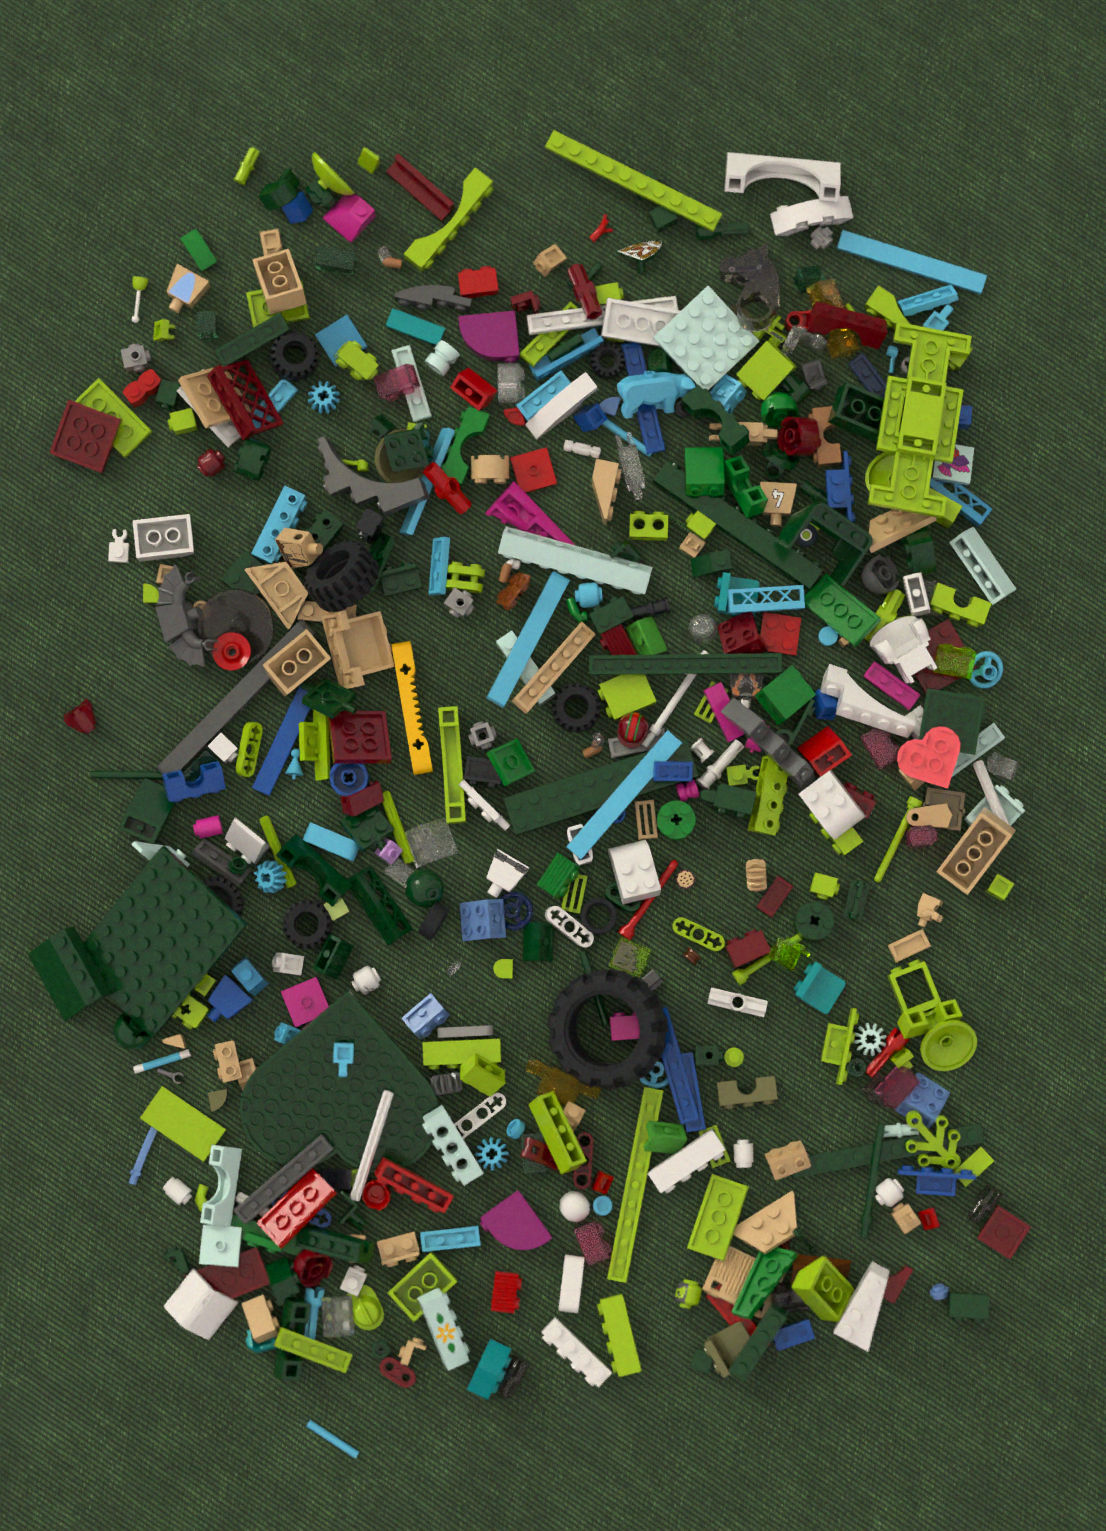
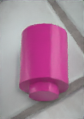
[193,815,223,839]

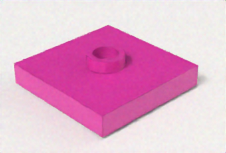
[281,977,329,1027]

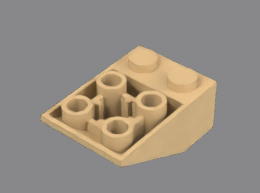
[592,459,621,525]

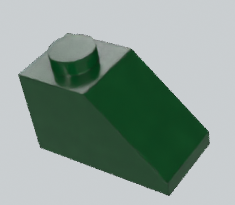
[690,550,732,578]

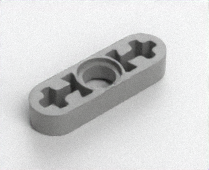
[437,1025,494,1038]

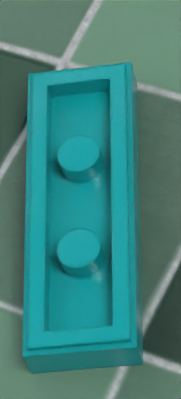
[386,308,446,346]

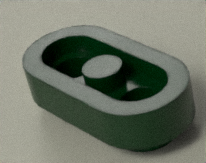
[604,882,641,913]

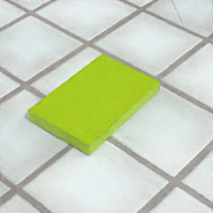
[246,281,310,327]

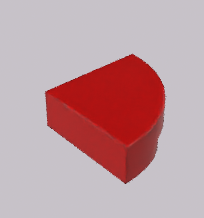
[503,407,525,426]

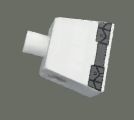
[486,849,529,898]

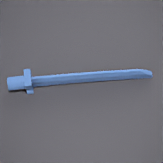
[129,1127,157,1185]

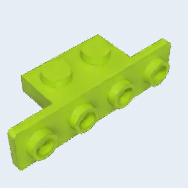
[299,709,331,781]
[821,1008,859,1085]

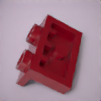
[510,290,540,314]

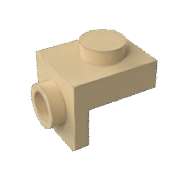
[399,1337,427,1365]

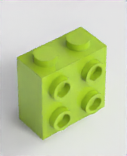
[333,340,379,381]

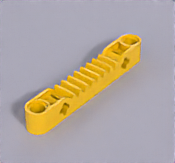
[391,641,433,775]

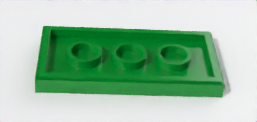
[804,574,881,648]

